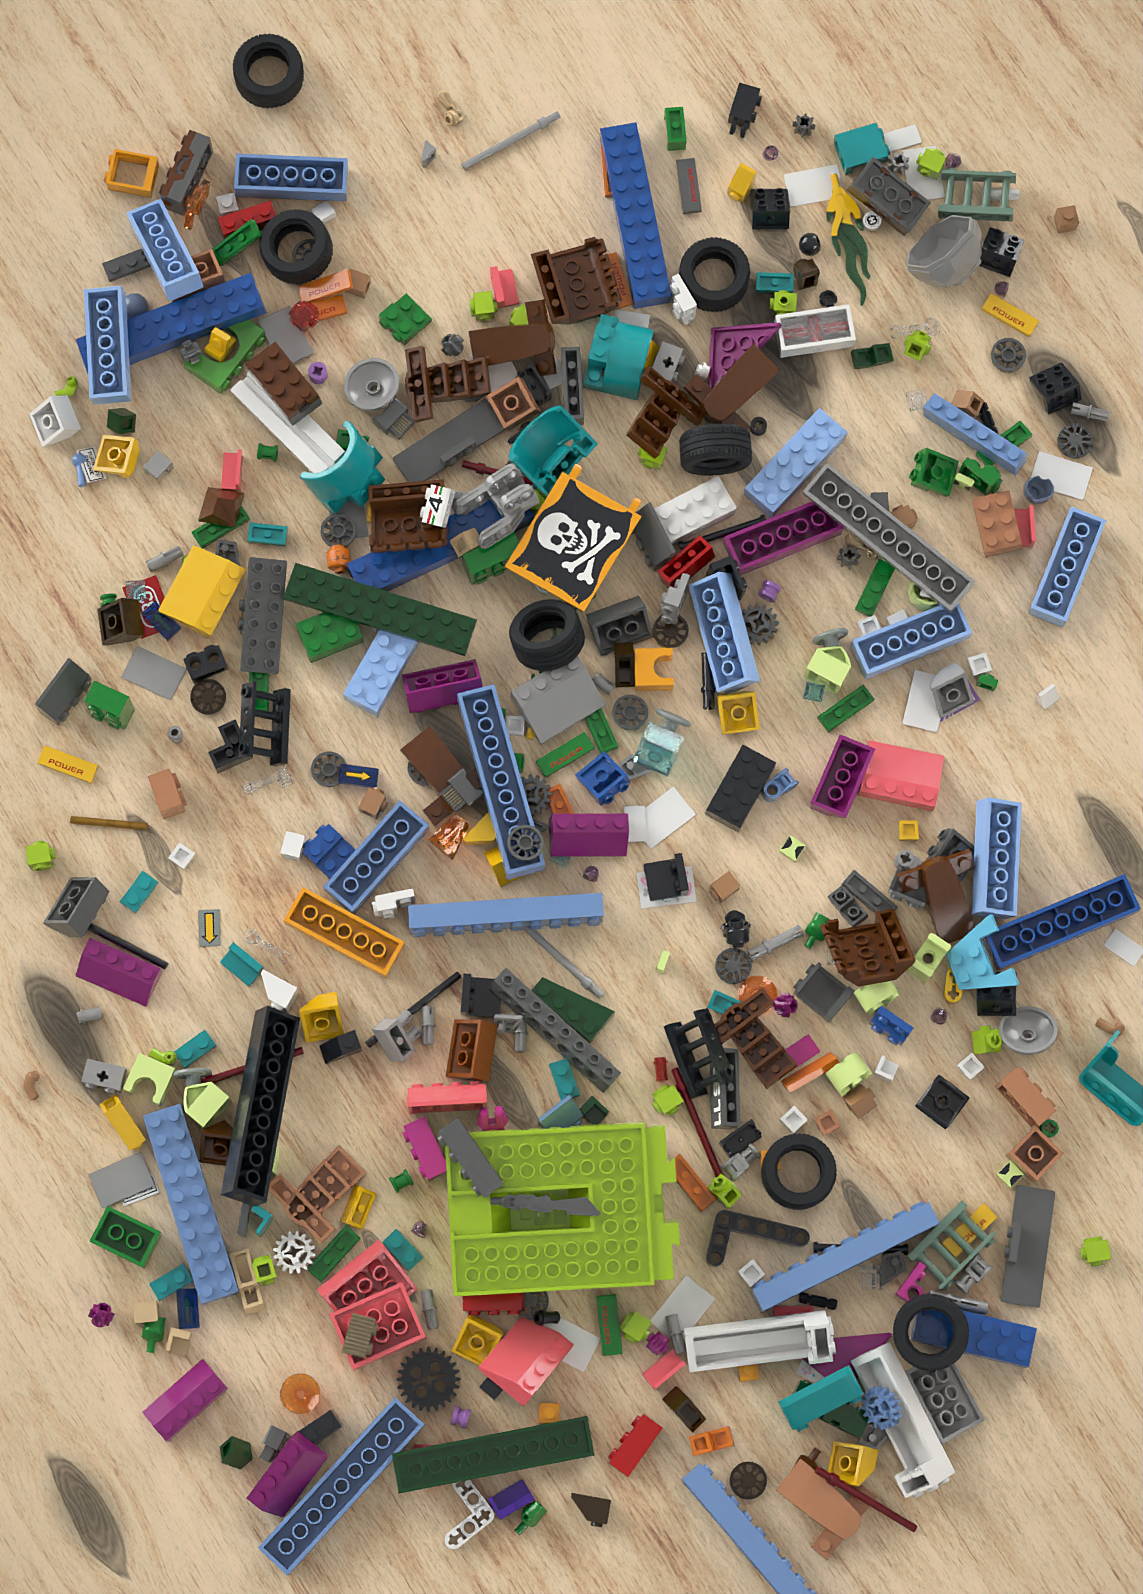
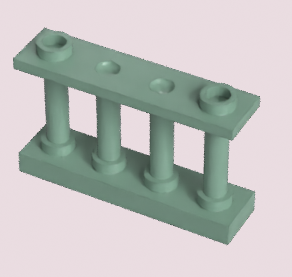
[938,168,1016,222]
[906,1201,996,1291]

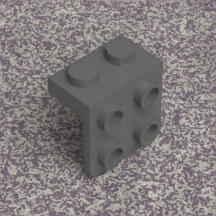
[888,869,926,909]

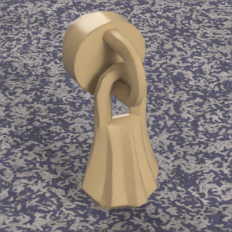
[437,90,464,126]
[845,533,877,559]

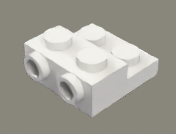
[670,274,697,325]
[372,889,415,919]

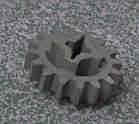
[742,603,779,645]
[521,774,553,817]

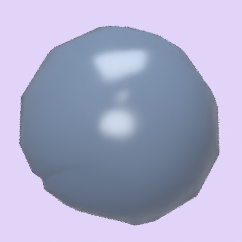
[126,293,149,319]
[1024,476,1054,504]

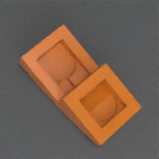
[689,1426,734,1456]

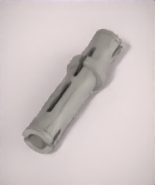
[747,925,804,961]
[929,1290,988,1315]

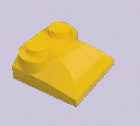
[93,435,140,478]
[717,691,760,735]
[451,1315,503,1366]

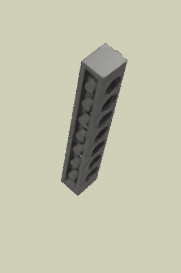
[489,968,621,1093]

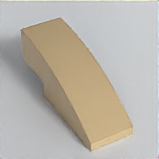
[230,1248,266,1315]

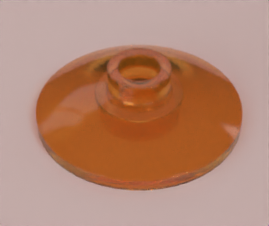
[738,976,777,1013]
[280,1374,320,1414]

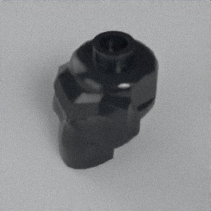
[721,910,751,948]

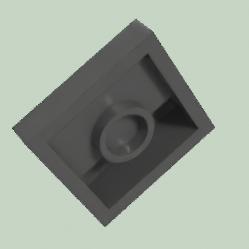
[926,828,974,882]

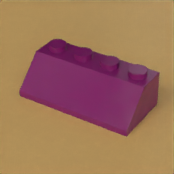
[401,659,483,713]
[810,734,875,818]
[548,813,629,857]
[75,938,162,1007]
[142,1359,229,1442]
[246,1431,329,1517]

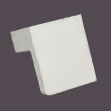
[280,831,305,861]
[873,1055,899,1083]

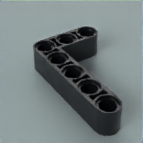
[706,1210,810,1268]

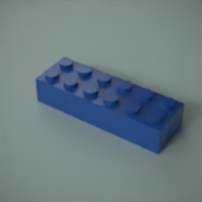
[910,1310,1037,1368]

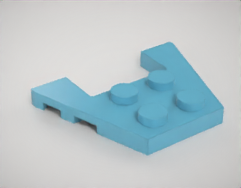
[946,914,1020,990]

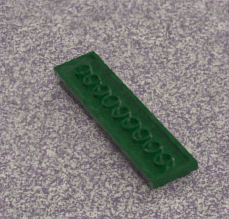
[283,563,477,656]
[391,1416,595,1494]

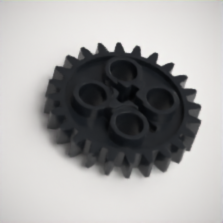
[396,1347,461,1412]

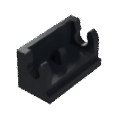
[515,363,552,406]
[719,1119,762,1159]

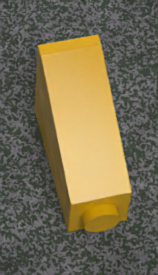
[99,1094,146,1151]

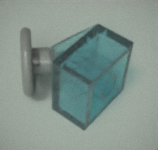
[633,708,691,777]

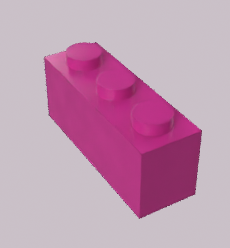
[402,1116,447,1181]

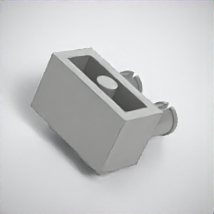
[371,1010,422,1062]

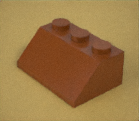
[446,1019,498,1082]

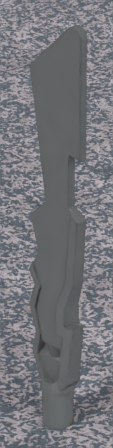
[490,1194,600,1216]

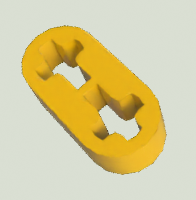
[944,968,962,1004]

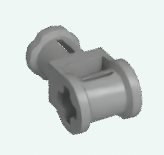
[894,850,923,871]
[721,1143,761,1182]
[954,1253,993,1294]

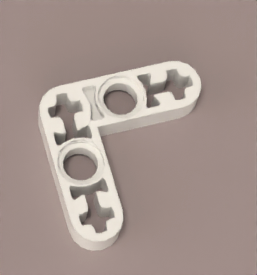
[445,1480,494,1549]

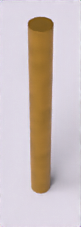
[70,816,148,830]

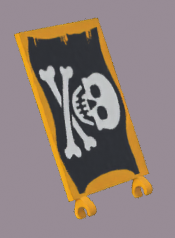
[505,464,641,612]

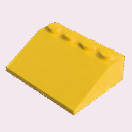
[158,545,246,639]

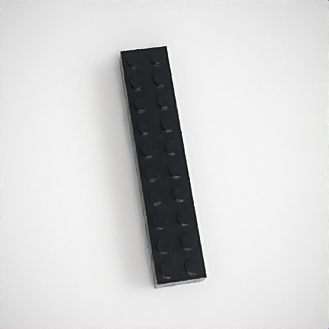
[221,1006,300,1207]

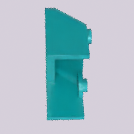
[1079,1030,1143,1126]
[778,1365,864,1432]

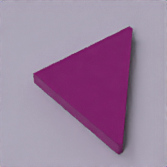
[708,322,781,389]
[801,1333,892,1379]

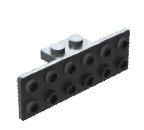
[393,398,505,482]
[238,557,287,674]
[1001,1185,1055,1308]

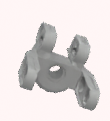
[452,463,539,549]

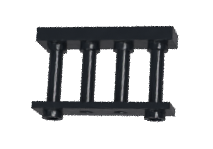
[238,681,291,767]
[664,1008,736,1099]

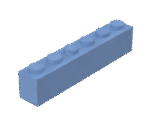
[923,393,1027,476]

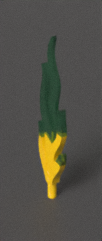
[826,173,871,306]

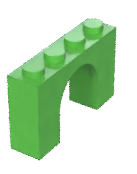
[183,320,265,394]

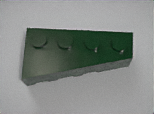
[531,977,615,1044]
[792,1380,869,1439]

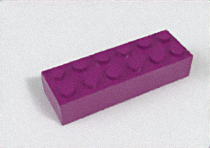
[723,501,843,576]

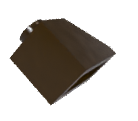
[793,259,820,290]
[614,642,635,687]
[662,1386,706,1433]
[571,1493,611,1527]

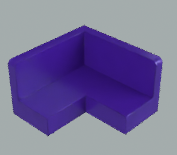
[488,1479,535,1520]

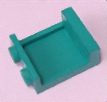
[833,122,890,175]

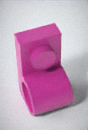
[895,1262,926,1302]

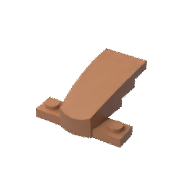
[269,1145,367,1243]
[776,1459,877,1560]

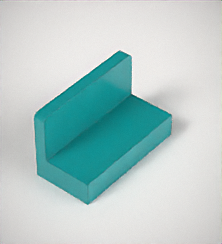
[220,942,264,986]
[251,1206,274,1237]

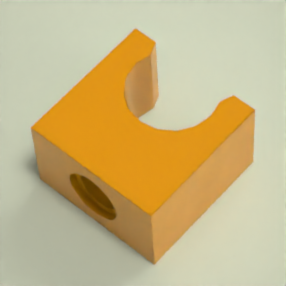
[634,648,674,691]

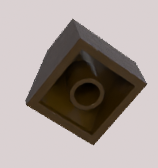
[97,598,144,646]

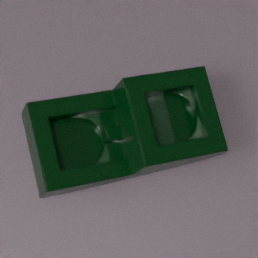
[851,343,894,369]

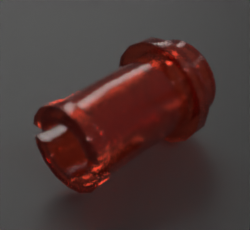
[653,1057,668,1082]

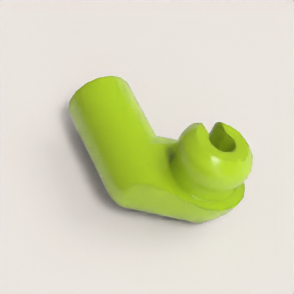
[55,376,78,397]
[149,1048,177,1065]

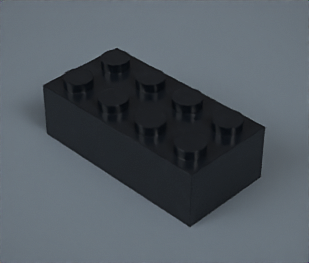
[705,745,776,833]

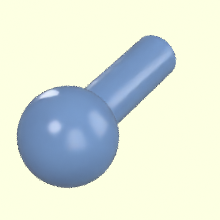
[72,453,86,487]

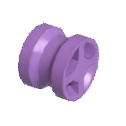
[308,362,328,384]
[758,580,781,602]
[450,1405,471,1429]

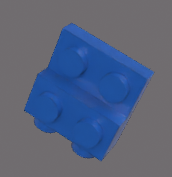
[575,751,631,806]
[302,824,355,879]
[869,1006,914,1046]

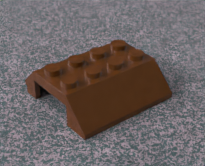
[531,237,622,325]
[368,479,448,553]
[820,909,916,987]

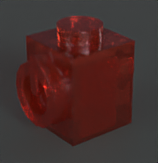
[289,301,319,334]

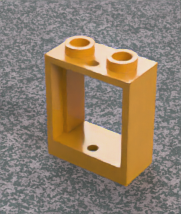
[104,149,159,198]

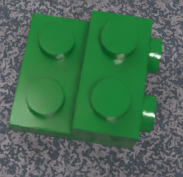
[379,293,432,345]
[909,448,959,497]
[959,457,1003,496]

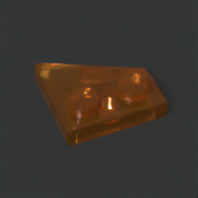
[184,180,211,230]
[428,813,469,860]

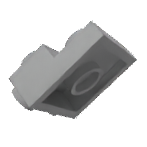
[659,573,690,625]

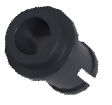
[534,1310,560,1326]

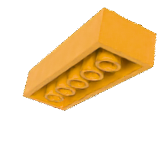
[284,887,405,979]

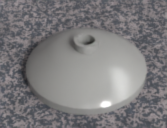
[344,358,400,411]
[999,1006,1058,1055]

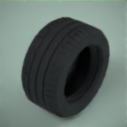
[233,33,304,108]
[259,209,333,285]
[679,237,750,312]
[679,424,752,476]
[509,599,585,671]
[761,1133,837,1210]
[893,1293,969,1371]

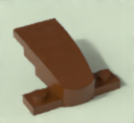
[468,299,557,376]
[683,343,780,430]
[405,346,491,423]
[626,365,704,459]
[400,726,482,826]
[897,849,975,943]
[701,988,797,1089]

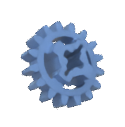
[861,1386,902,1430]

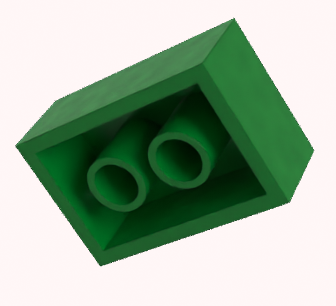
[462,532,519,584]
[295,612,364,663]
[84,681,135,730]
[90,1206,163,1269]

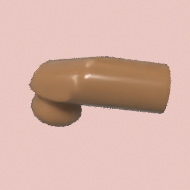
[1095,1018,1125,1036]
[23,1071,40,1101]

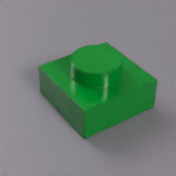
[976,674,998,691]

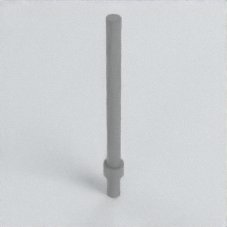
[461,111,561,170]
[522,926,604,999]

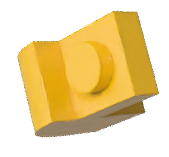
[204,327,236,362]

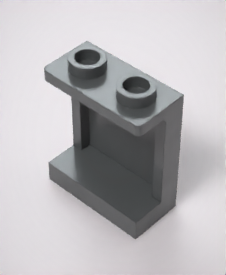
[793,962,855,1023]

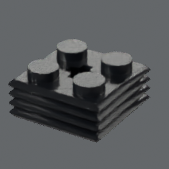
[915,1075,969,1129]

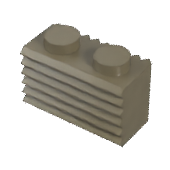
[342,1313,379,1359]

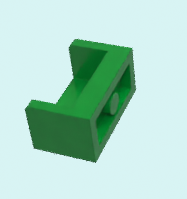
[664,107,687,151]

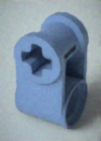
[762,768,799,802]

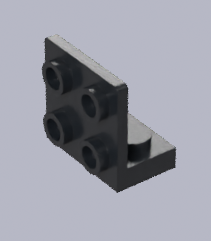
[751,188,790,229]
[979,227,1024,277]
[1029,363,1082,415]
[706,556,747,600]
[643,853,689,901]
[977,972,1017,1016]
[460,973,501,1018]

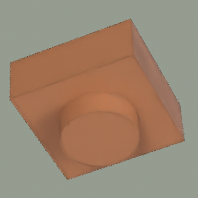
[814,1110,841,1137]

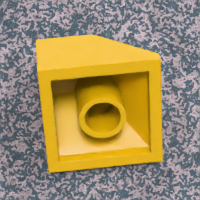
[299,992,344,1043]
[826,1441,878,1486]

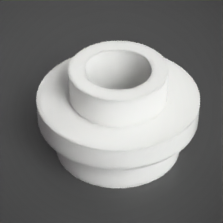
[695,362,710,381]

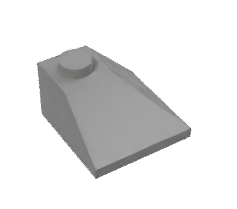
[930,662,974,718]

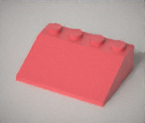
[858,740,944,811]
[407,1081,487,1114]
[317,1239,418,1312]
[329,1282,427,1371]
[477,1317,574,1406]

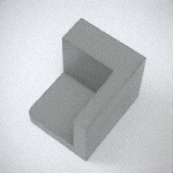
[143,451,174,479]

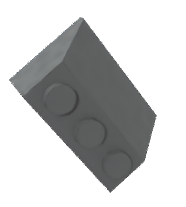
[632,502,676,571]
[586,596,654,656]
[35,658,92,725]
[43,877,110,938]

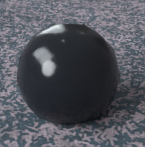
[799,233,821,256]

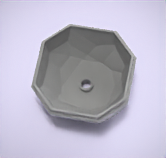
[906,215,982,288]

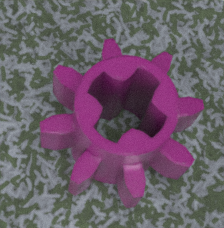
[773,993,798,1018]
[88,1303,115,1328]
[646,1331,670,1356]

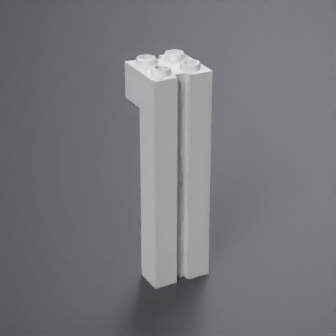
[230,372,345,473]
[684,1310,836,1372]
[851,1342,955,1498]

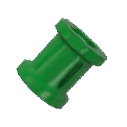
[257,443,278,462]
[389,1169,414,1193]

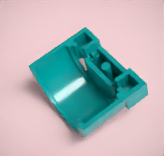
[583,314,654,400]
[509,405,598,499]
[300,420,385,514]

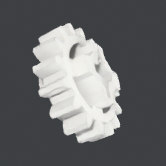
[273,1231,316,1275]

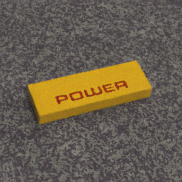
[981,293,1039,337]
[37,745,99,784]
[941,1203,997,1258]

